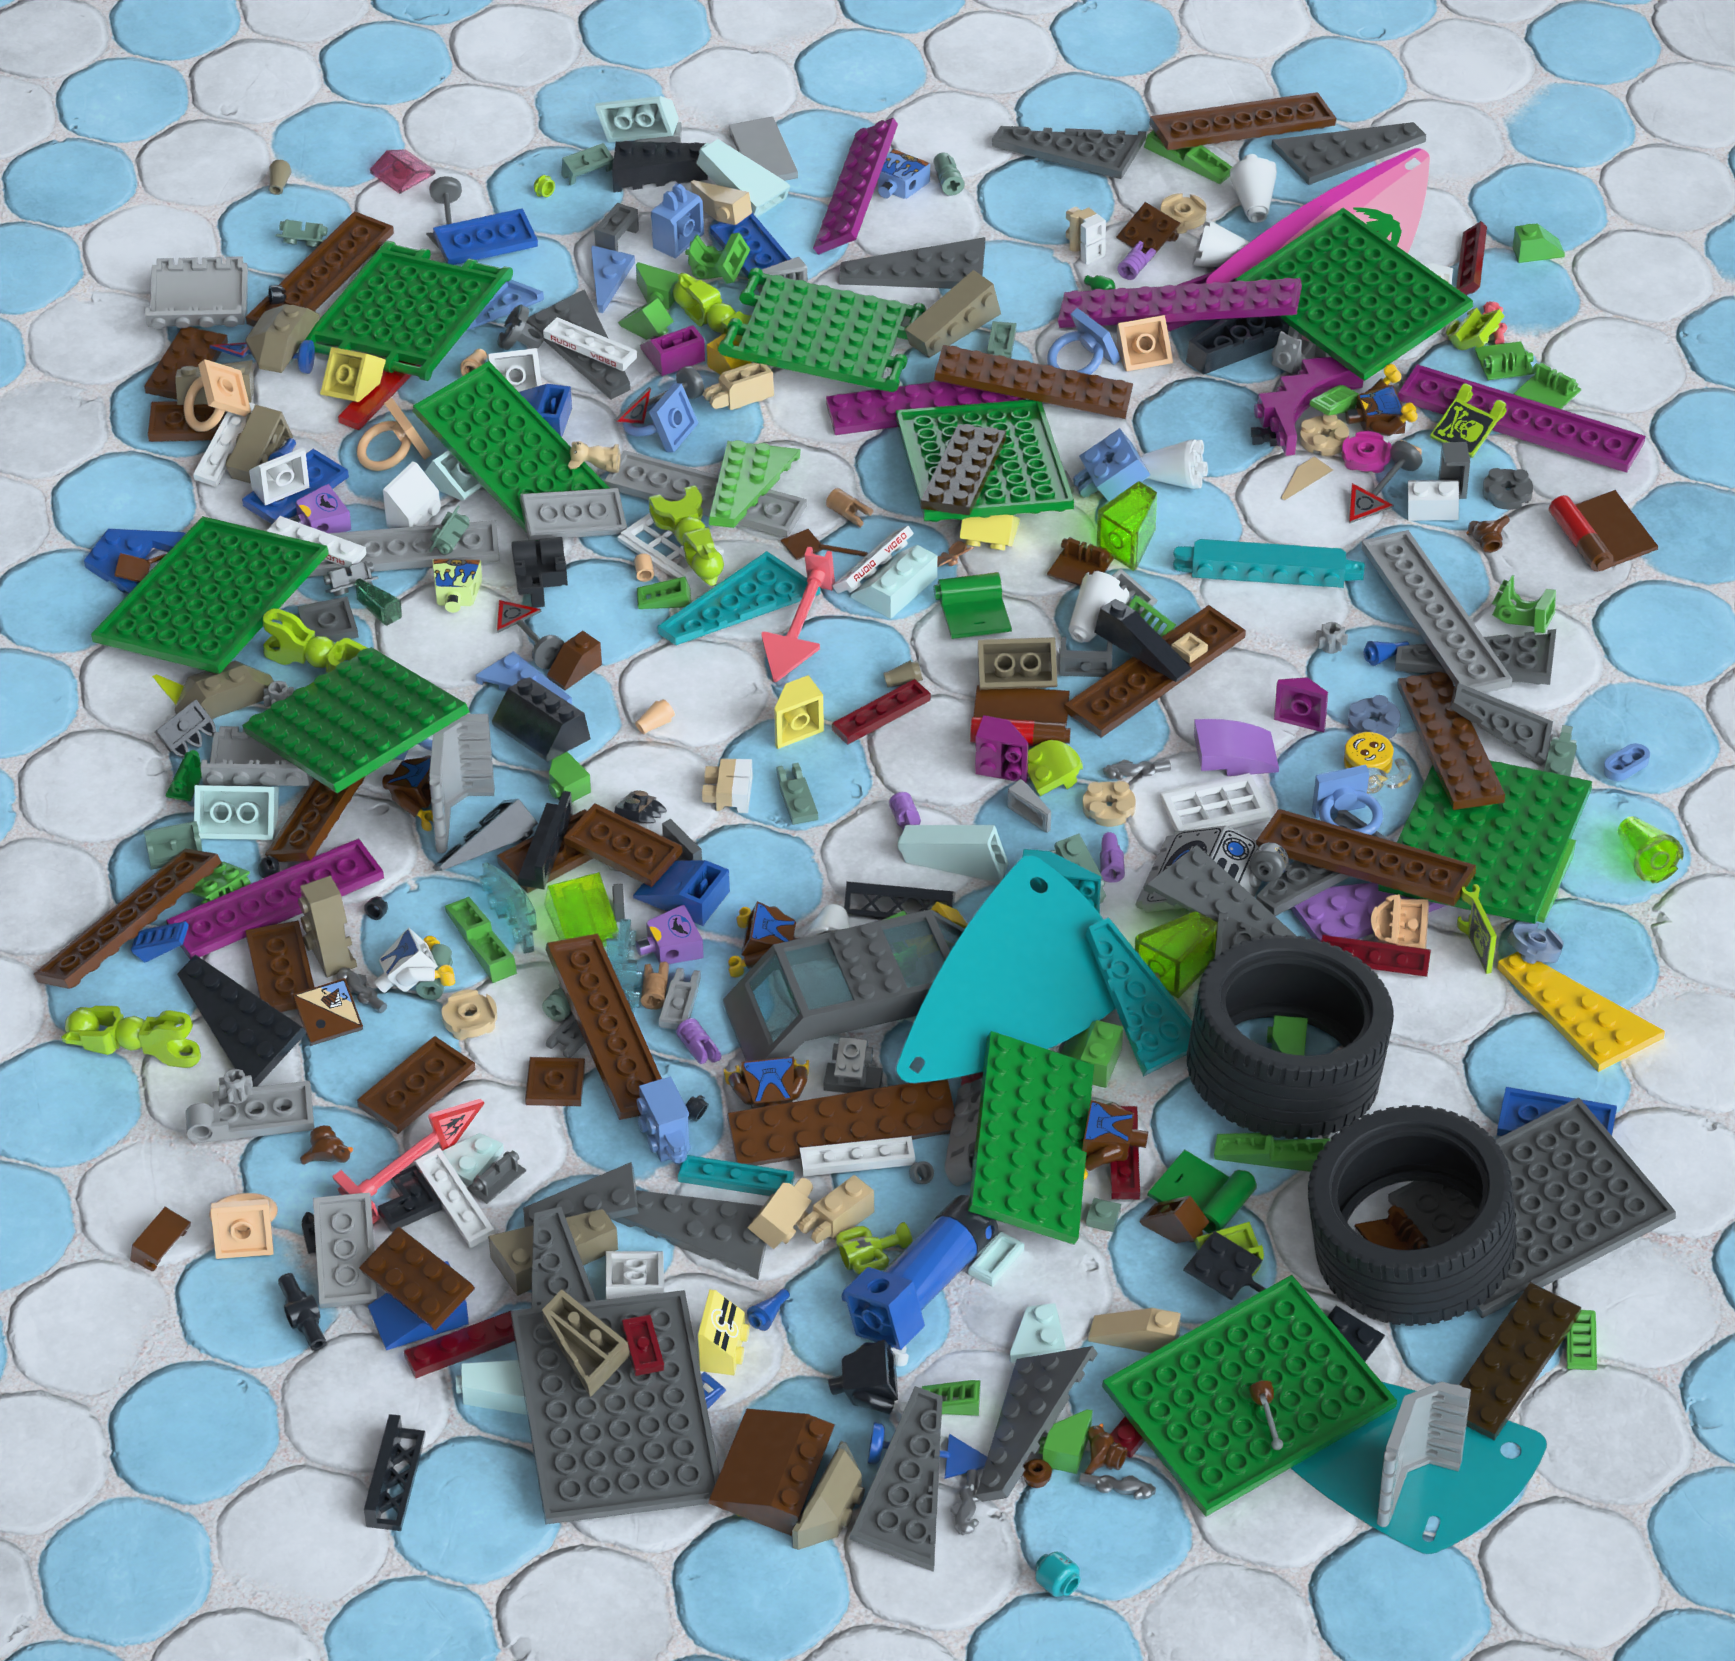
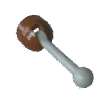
[1249,1381,1283,1450]

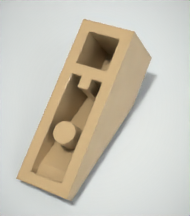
[691,180,752,225]
[1088,1308,1181,1353]

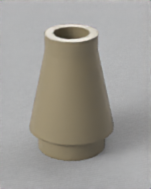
[269,160,292,195]
[884,660,923,688]

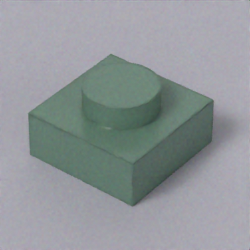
[1086,1198,1121,1232]

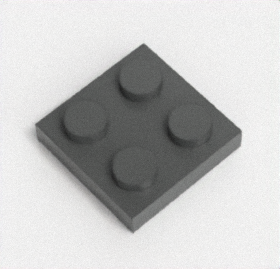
[297,597,359,642]

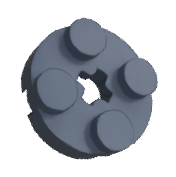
[1348,695,1401,739]
[1507,921,1563,964]

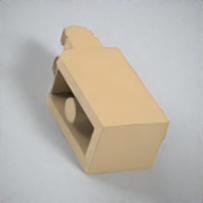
[702,362,774,410]
[798,1175,874,1244]
[748,1178,813,1249]

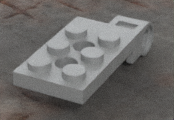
[945,1078,982,1187]
[185,1081,314,1143]

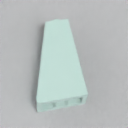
[696,139,790,217]
[898,825,1009,882]
[456,1360,527,1415]

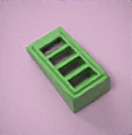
[1309,385,1359,416]
[637,576,692,609]
[1128,595,1176,637]
[1566,1310,1597,1370]
[922,1380,981,1416]

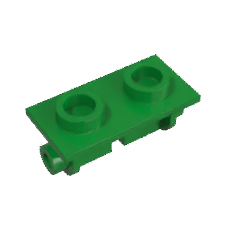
[165,750,202,801]

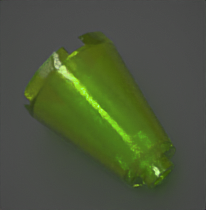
[1618,816,1684,883]

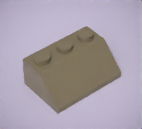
[977,637,1058,690]

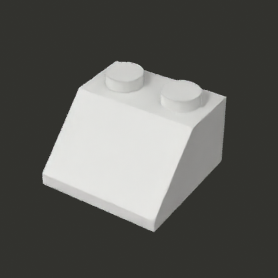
[487,348,542,392]
[249,448,310,505]
[383,461,441,528]
[1408,480,1459,521]

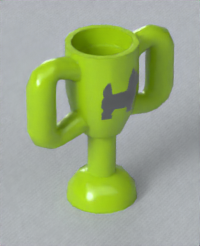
[836,1222,913,1275]

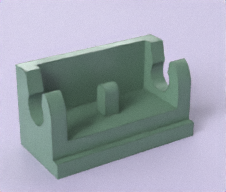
[561,143,614,185]
[144,821,202,870]

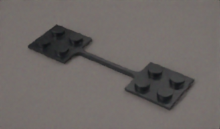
[1183,1231,1385,1362]

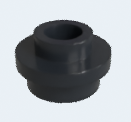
[686,1095,709,1122]

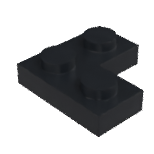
[378,1165,442,1232]

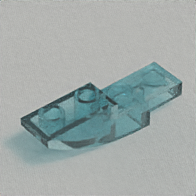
[479,863,537,954]
[606,919,643,1014]

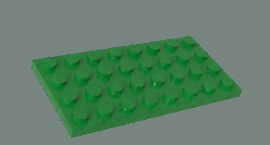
[412,361,609,541]
[968,1031,1094,1245]

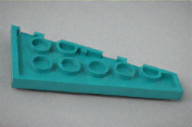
[658,551,820,645]
[1085,917,1192,1077]

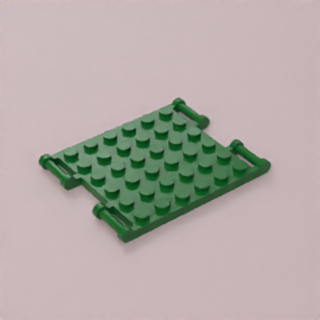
[305,241,513,381]
[718,268,926,392]

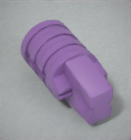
[889,792,921,831]

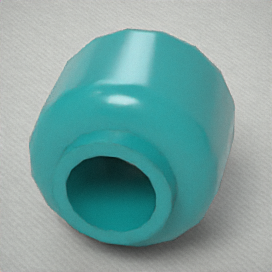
[1035,1551,1081,1597]

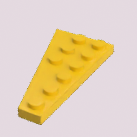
[1497,951,1665,1072]

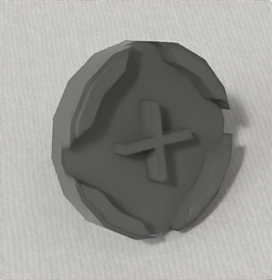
[497,304,545,351]

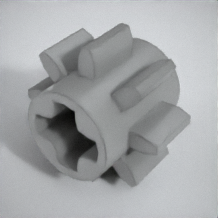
[1315,622,1348,654]
[263,681,294,707]
[219,1069,253,1104]

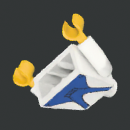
[374,928,455,993]

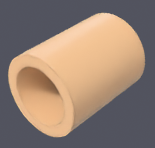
[634,553,654,582]

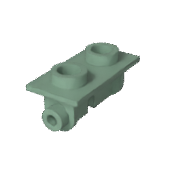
[276,219,327,247]
[429,505,470,555]

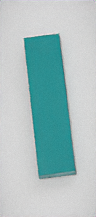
[678,1155,794,1196]

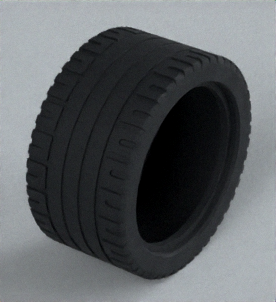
[1186,935,1394,1139]
[1308,1105,1517,1326]

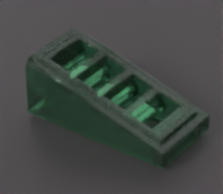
[355,578,402,626]

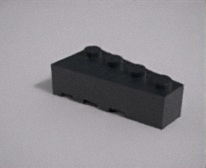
[612,141,708,193]
[1186,316,1289,375]

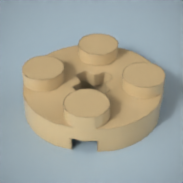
[1160,193,1206,234]
[1300,414,1349,456]
[1083,781,1136,827]
[442,989,497,1040]

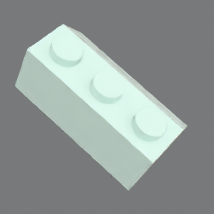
[595,96,679,143]
[425,450,483,501]
[851,545,937,619]
[194,785,279,840]

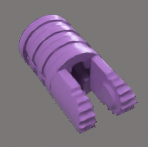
[1117,241,1156,280]
[1100,832,1125,883]
[676,1018,722,1064]

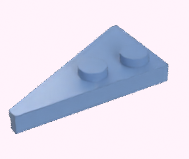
[591,246,635,313]
[466,279,544,331]
[476,651,572,704]

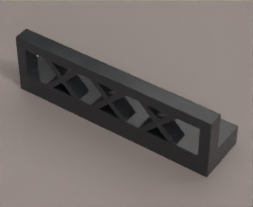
[518,791,573,890]
[844,881,956,918]
[364,1414,426,1531]

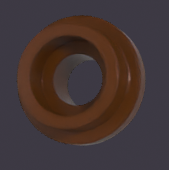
[1022,1459,1052,1488]

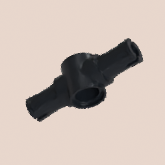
[278,1273,327,1351]

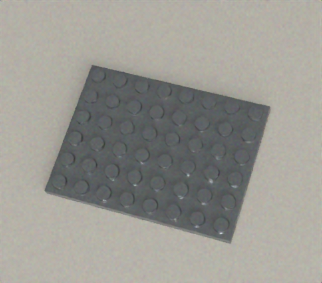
[1388,1098,1676,1318]
[511,1290,720,1525]

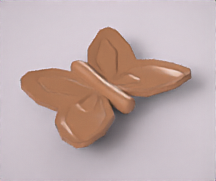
[937,541,974,567]

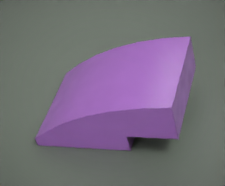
[1194,719,1279,776]

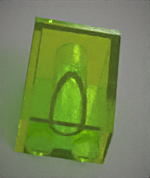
[1097,481,1157,571]
[544,872,619,947]
[1135,911,1218,999]

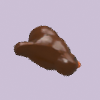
[1466,515,1510,553]
[300,1125,353,1165]
[1084,1423,1127,1475]

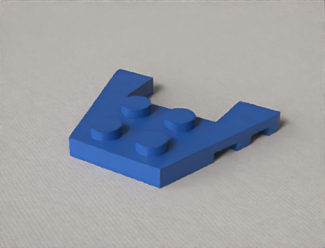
[84,529,186,593]

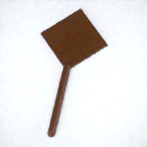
[781,529,868,560]
[114,553,167,582]

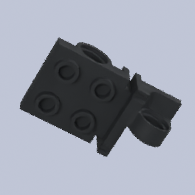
[511,537,568,608]

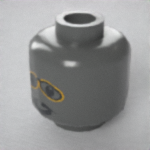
[1250,842,1289,882]

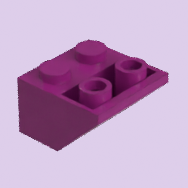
[640,325,705,376]
[975,715,1028,783]

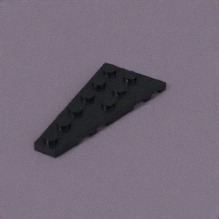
[177,955,307,1087]

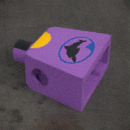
[288,484,351,533]
[635,905,704,964]

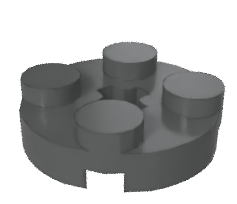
[1483,468,1533,510]

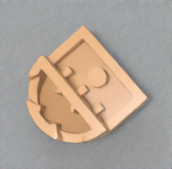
[1371,894,1429,949]

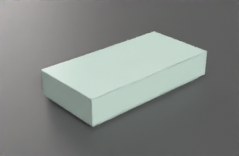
[968,1231,1024,1287]

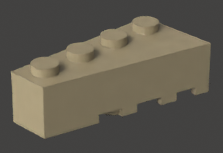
[905,270,1001,358]
[488,1209,618,1296]

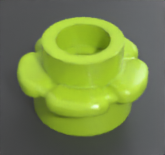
[534,175,555,197]

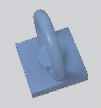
[1047,308,1121,375]
[623,383,699,452]
[1312,765,1383,835]

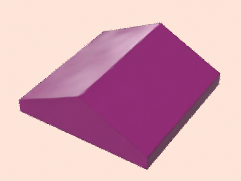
[1274,677,1328,733]

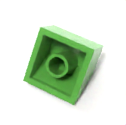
[1061,1020,1123,1088]

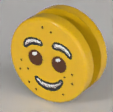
[1344,732,1394,780]

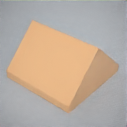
[1116,315,1173,371]

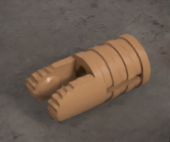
[826,488,874,528]
[641,962,669,1010]

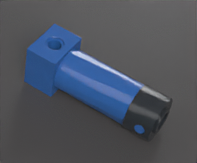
[841,1195,998,1350]

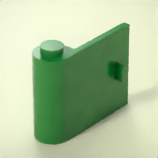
[933,572,1012,639]
[1147,1149,1257,1233]

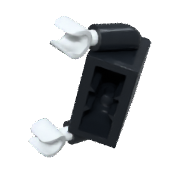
[828,1339,909,1422]

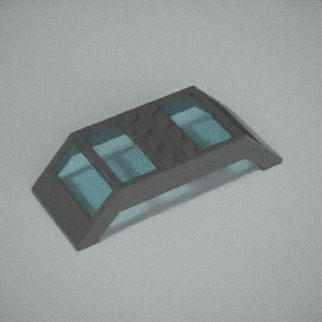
[723,909,965,1061]

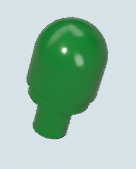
[1084,275,1116,291]

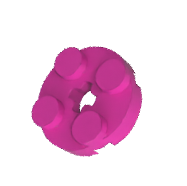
[1342,431,1392,473]

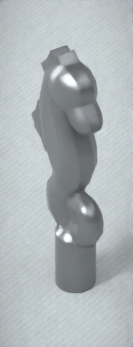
[1103,759,1171,780]
[336,967,387,1013]
[950,1470,980,1535]
[1079,1473,1156,1500]

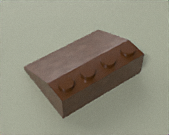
[708,1408,835,1536]

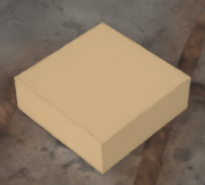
[1171,632,1208,663]

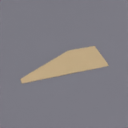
[1281,456,1333,500]

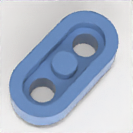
[1604,743,1650,781]

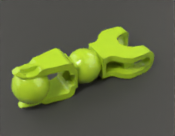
[673,273,751,343]
[648,485,724,586]
[263,609,367,673]
[61,1006,201,1068]

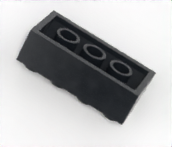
[492,677,591,762]

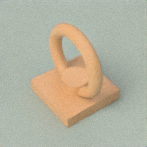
[184,359,251,432]
[357,398,432,471]
[209,1193,278,1259]

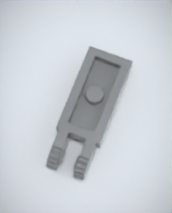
[659,968,701,1030]

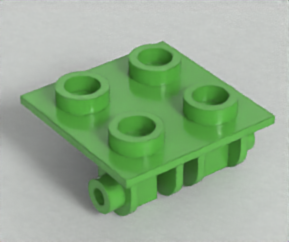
[1475,341,1535,380]
[1514,363,1582,409]
[189,861,251,905]

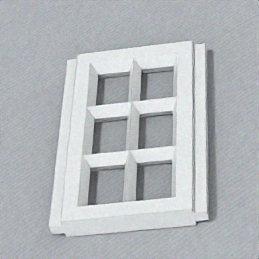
[617,513,724,580]
[1160,773,1271,832]

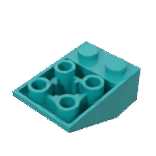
[1022,849,1101,914]

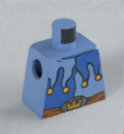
[878,149,930,199]

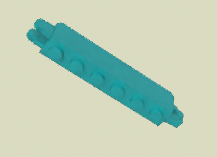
[1173,539,1365,588]

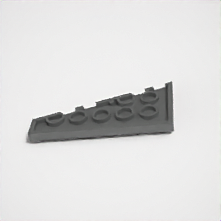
[1272,122,1427,185]
[992,126,1146,179]
[526,289,631,400]
[1395,629,1556,685]
[1256,810,1391,916]
[611,1190,767,1280]
[976,1346,1098,1502]
[849,1386,943,1572]

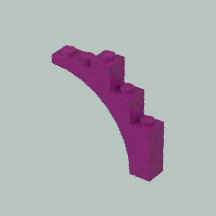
[1254,357,1363,456]

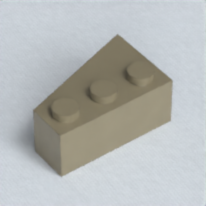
[176,360,254,405]
[226,404,293,483]
[298,876,357,978]
[542,1289,630,1398]

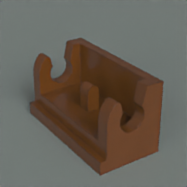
[130,1207,191,1271]

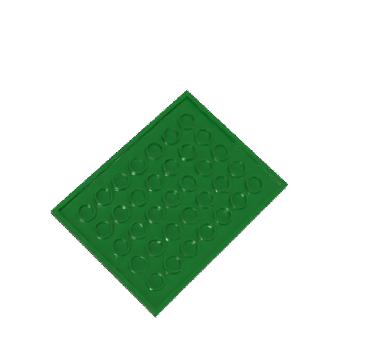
[1235,207,1473,381]
[896,400,1074,522]
[91,516,329,674]
[242,647,470,793]
[1378,760,1592,924]
[1102,1275,1397,1517]

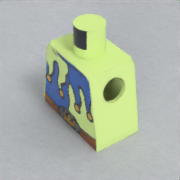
[433,559,482,613]

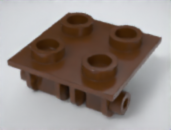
[1116,202,1181,257]
[1047,537,1114,586]
[1354,1205,1428,1250]

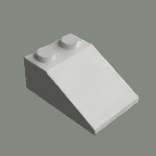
[606,1251,664,1299]

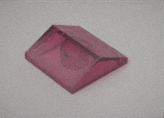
[370,149,435,194]

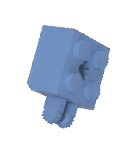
[651,183,704,259]
[1073,428,1150,501]
[636,1076,691,1164]

